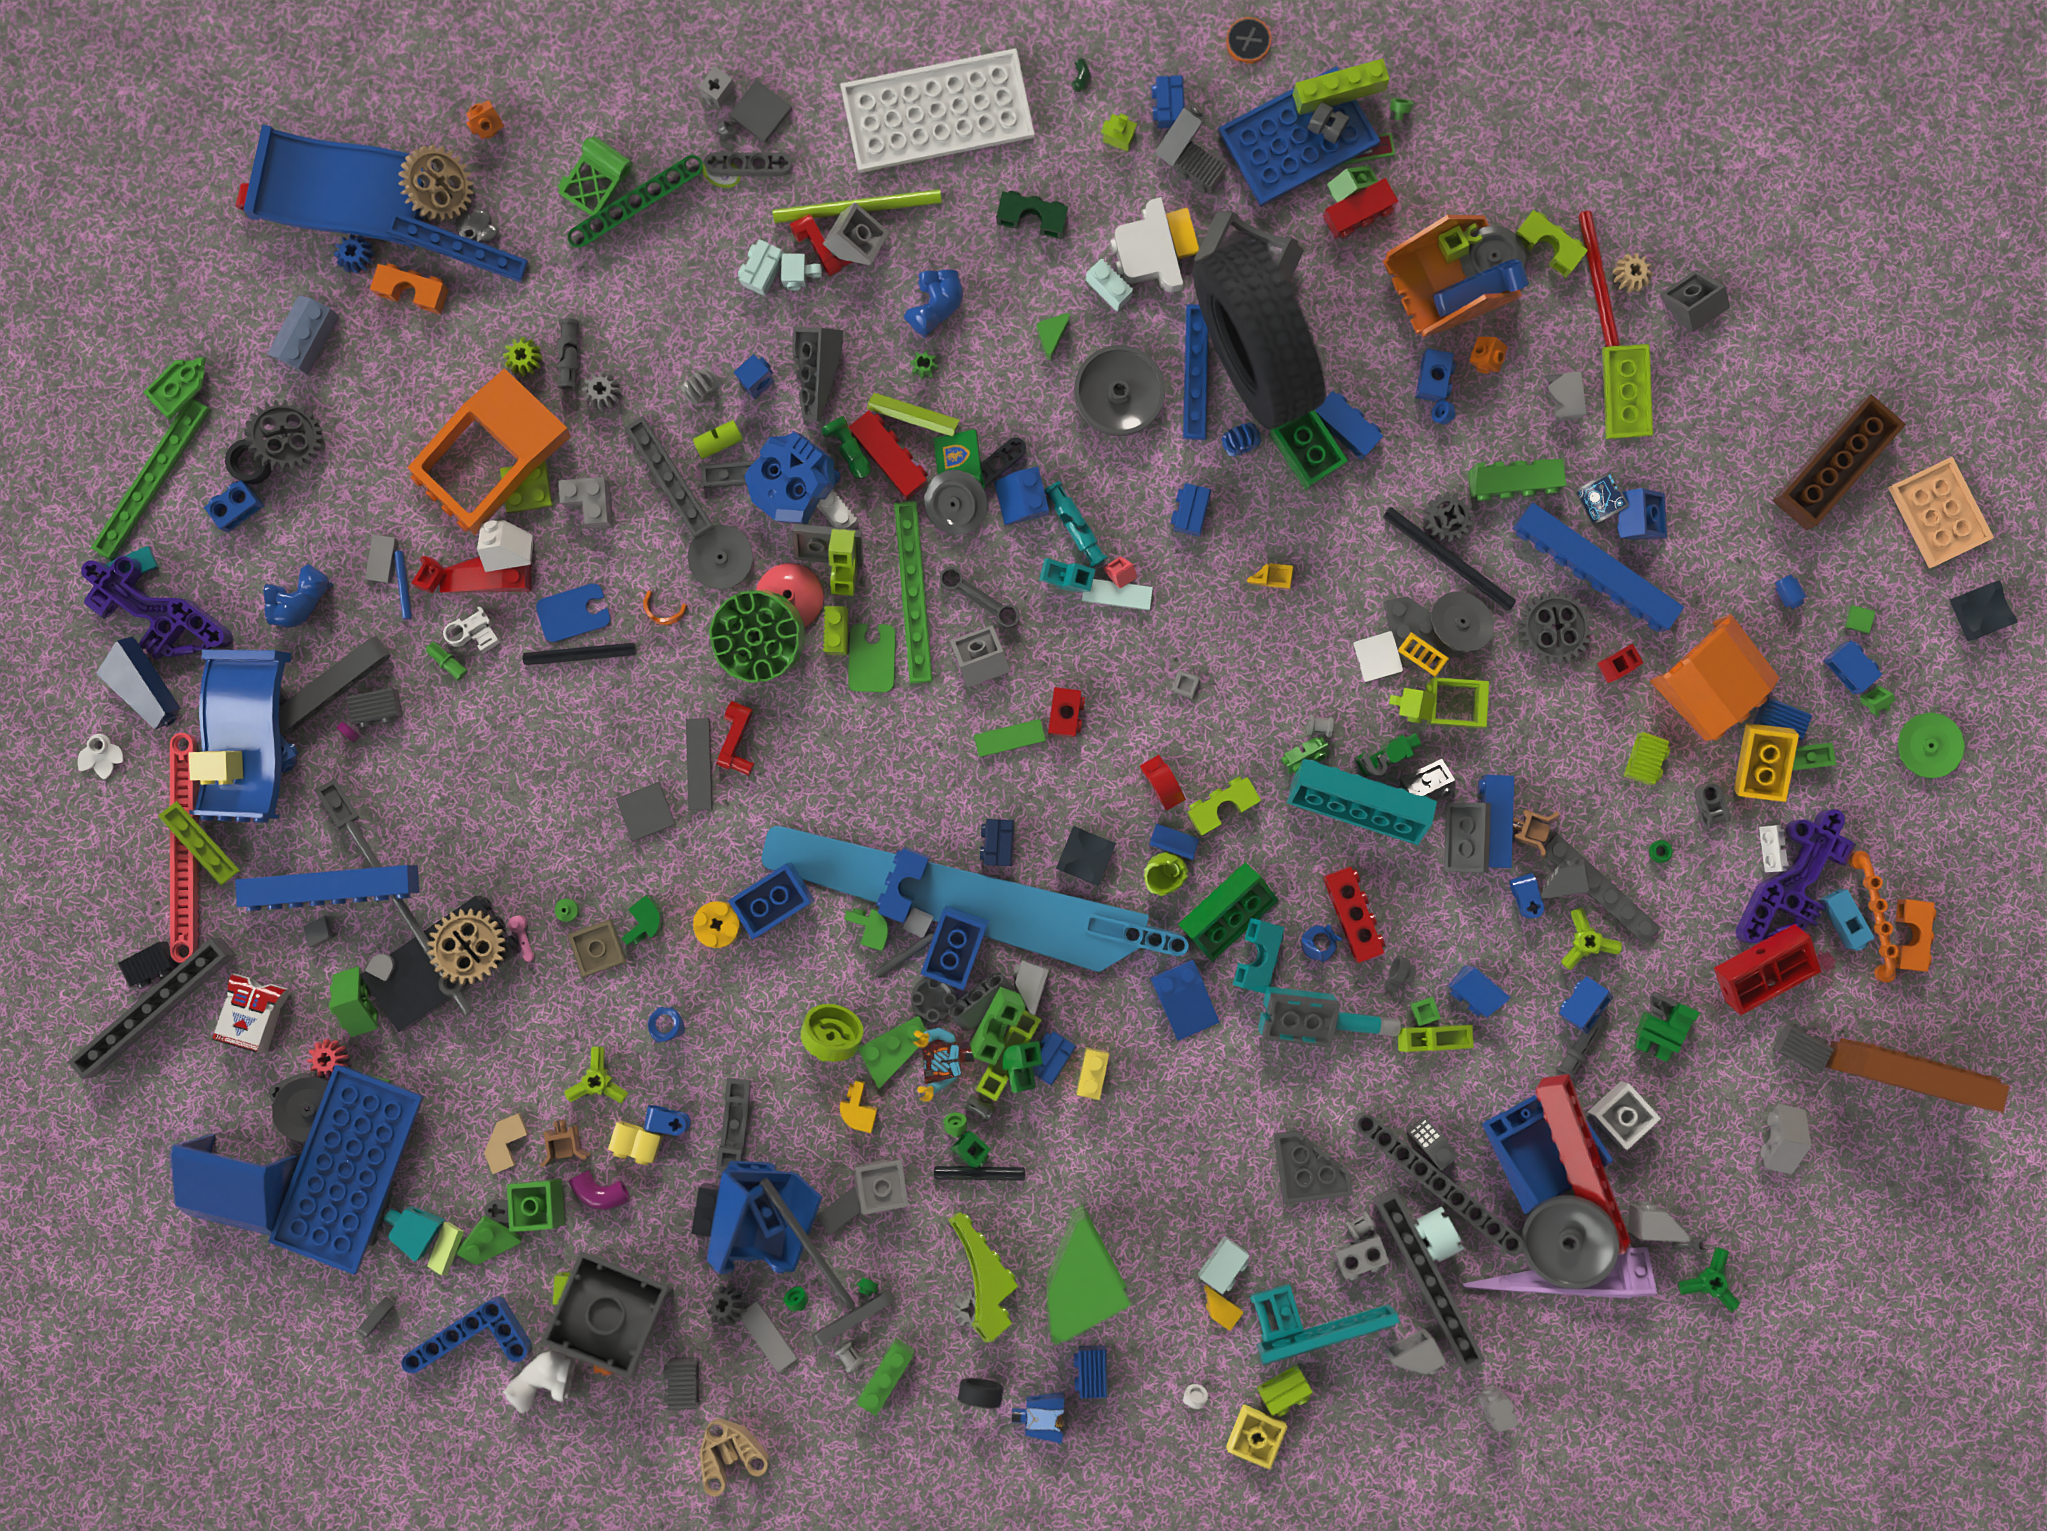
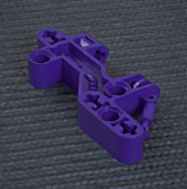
[81,556,233,660]
[1735,809,1856,943]

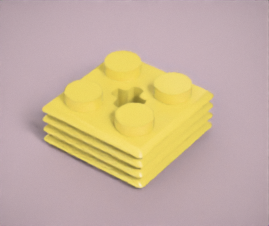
[1226,1405,1287,1469]

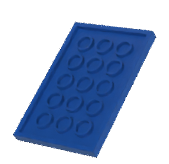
[1218,66,1381,207]

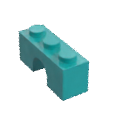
[1232,918,1285,994]

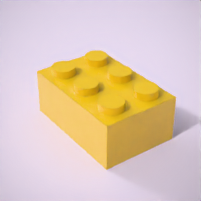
[1734,723,1799,802]

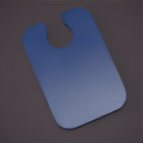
[536,583,611,642]

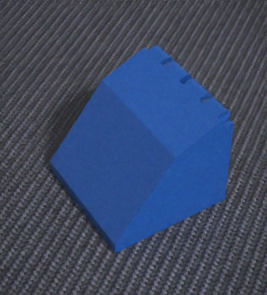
[170,1134,300,1236]

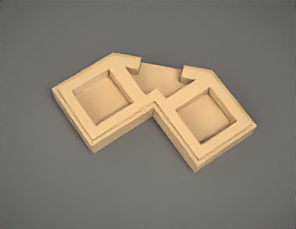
[484,1113,529,1174]

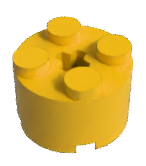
[693,901,743,948]

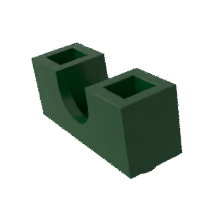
[996,191,1068,240]

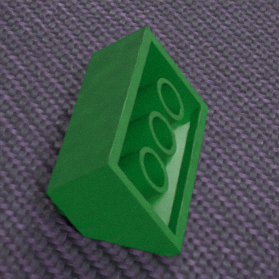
[1178,862,1279,962]

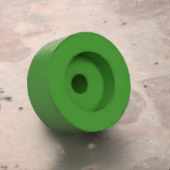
[1389,98,1413,120]
[555,899,579,922]
[943,1112,967,1137]

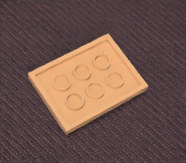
[1888,457,1994,568]

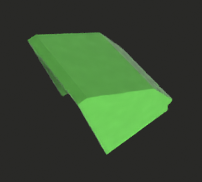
[1046,1204,1131,1344]

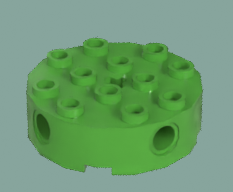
[709,590,805,682]

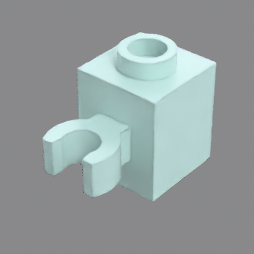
[781,254,822,290]

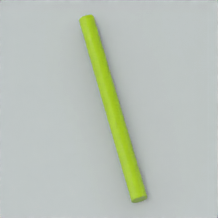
[772,189,942,223]

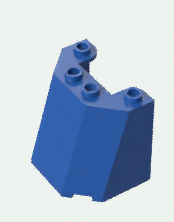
[707,1161,822,1275]

